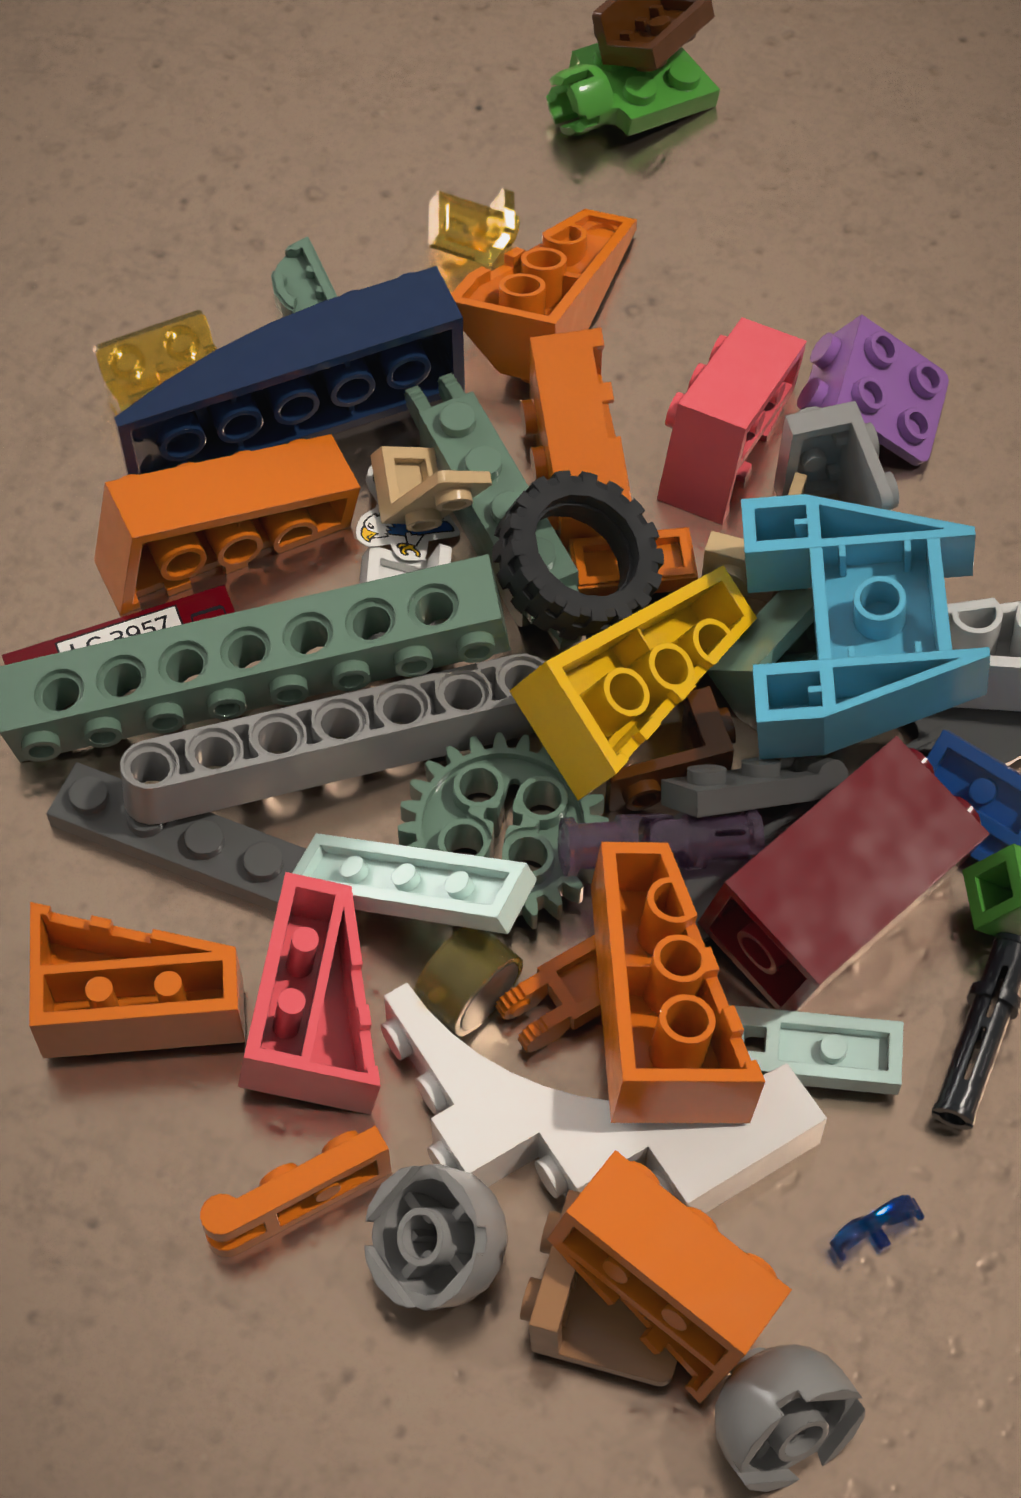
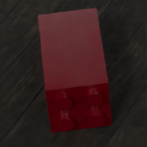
[697,736,990,1011]

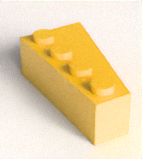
[510,565,757,801]

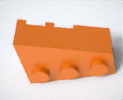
[520,328,632,553]

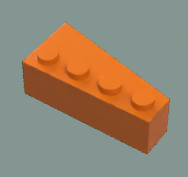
[94,434,361,616]
[591,842,765,1123]

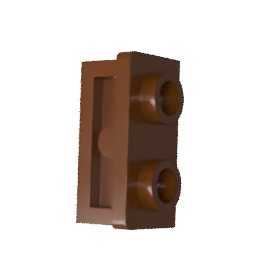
[592,0,715,72]

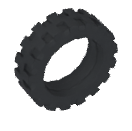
[492,470,664,641]

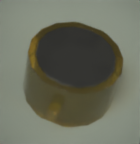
[413,927,523,1037]

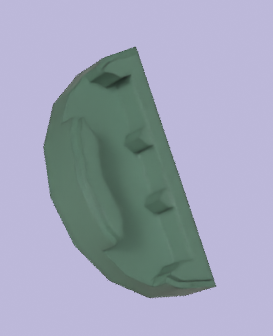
[271,236,338,317]

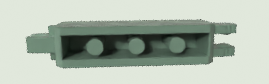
[404,373,582,649]

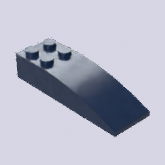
[114,266,465,475]

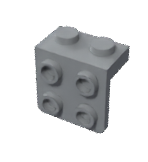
[774,401,899,511]

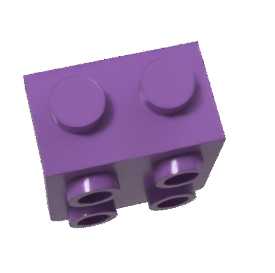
[797,314,949,466]

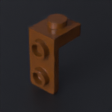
[605,686,736,811]

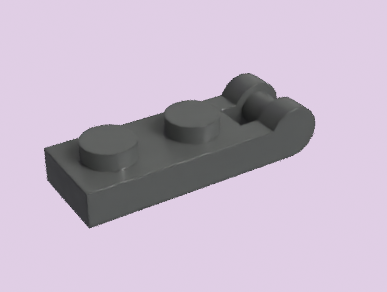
[661,756,848,818]

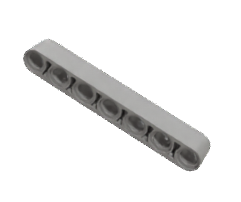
[120,654,544,825]

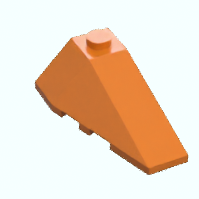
[451,209,637,384]

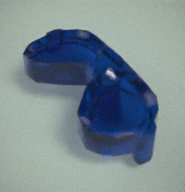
[829,1195,925,1262]

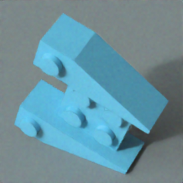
[741,494,990,760]

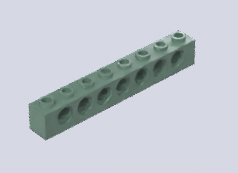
[0,554,511,762]

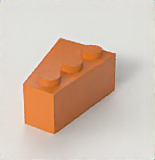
[29,902,246,1059]
[547,1150,792,1404]

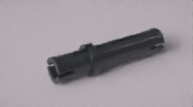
[931,932,1021,1130]

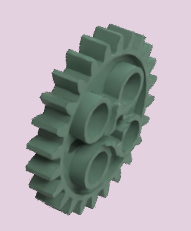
[398,733,609,933]

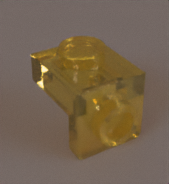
[429,188,520,267]

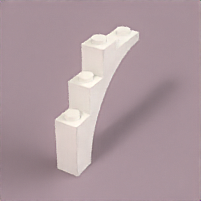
[380,983,827,1214]

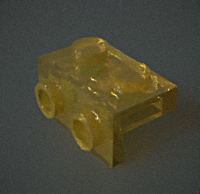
[93,310,217,414]

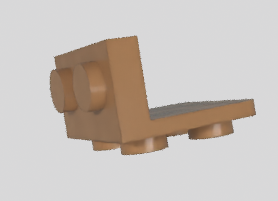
[520,1189,678,1386]

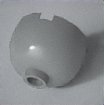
[364,1164,509,1310]
[715,1344,865,1492]

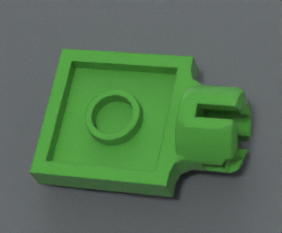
[546,43,720,136]

